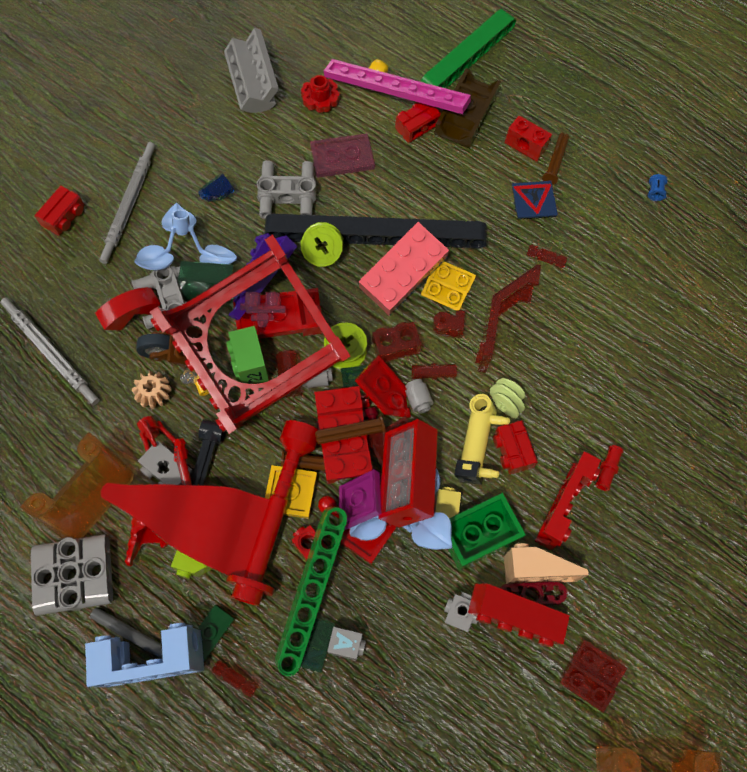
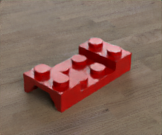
[233,288,323,342]
[314,386,372,484]
[534,451,601,550]

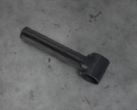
[191,419,226,486]

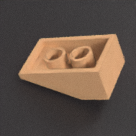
[504,543,589,584]

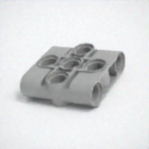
[31,534,113,616]

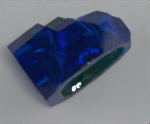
[198,173,235,202]

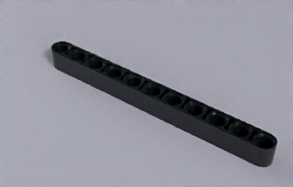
[264,214,487,249]

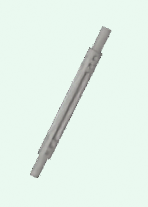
[99,142,155,264]
[0,297,99,405]

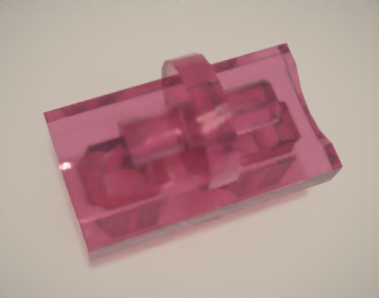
[240,292,286,327]

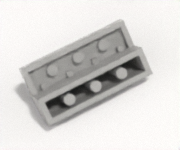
[224,28,279,113]

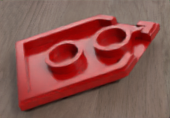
[355,355,411,418]

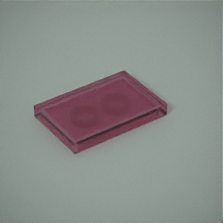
[310,133,375,178]

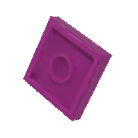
[339,470,381,530]

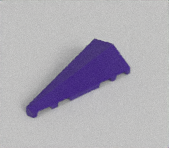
[229,233,297,320]

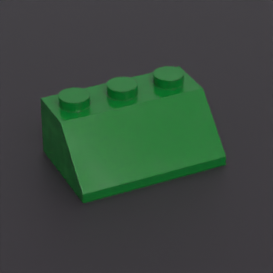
[448,493,526,571]

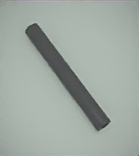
[90,607,163,660]

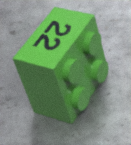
[226,326,269,384]

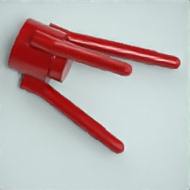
[137,416,188,454]

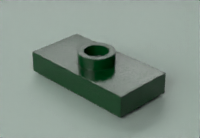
[198,605,235,662]

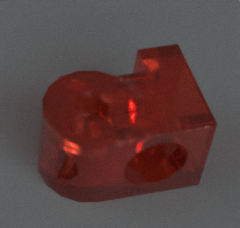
[433,310,465,338]

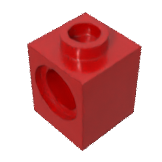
[291,525,327,562]

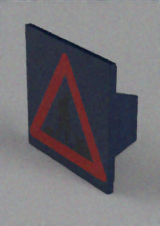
[512,181,558,219]

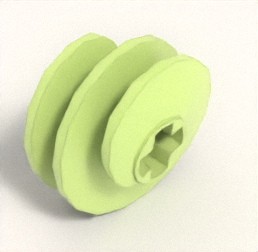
[490,378,525,419]

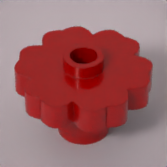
[301,75,340,113]

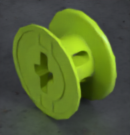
[301,222,343,267]
[324,322,367,371]

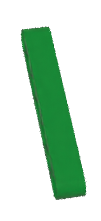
[420,9,517,89]
[275,507,347,676]

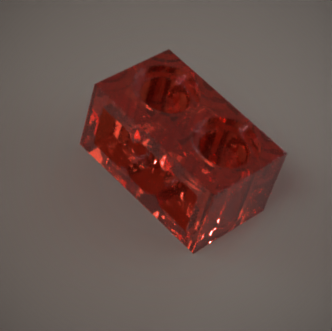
[372,322,422,362]

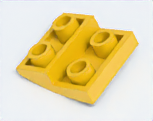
[421,261,476,312]

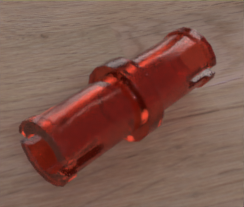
[411,363,457,380]

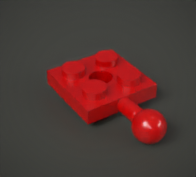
[318,496,397,565]

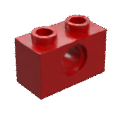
[505,115,552,162]

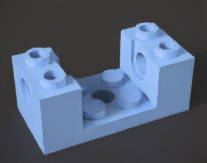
[85,623,204,687]

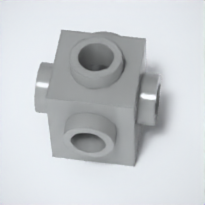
[444,592,478,633]

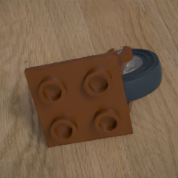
[136,327,206,368]

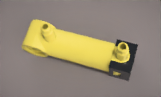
[454,394,510,485]

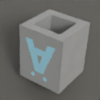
[327,627,366,660]

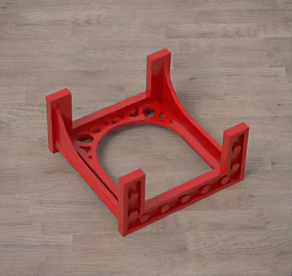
[150,235,351,434]

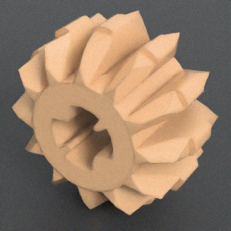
[132,371,172,409]

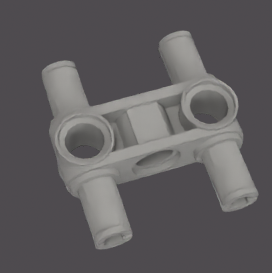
[257,161,316,219]
[132,262,198,329]

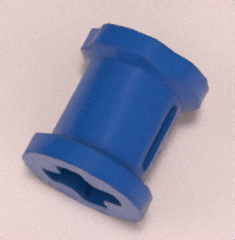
[648,174,667,201]

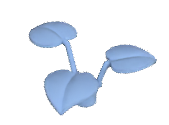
[134,203,237,270]
[350,469,452,550]

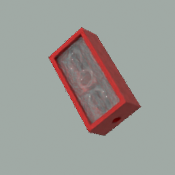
[378,419,438,528]

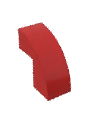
[95,287,161,330]

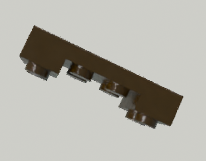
[434,68,501,148]

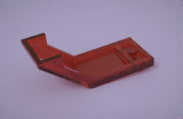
[475,265,541,373]

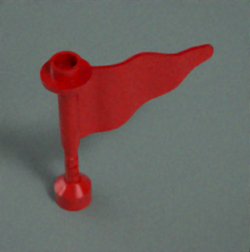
[101,420,319,606]

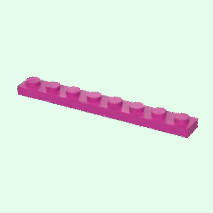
[324,59,471,114]

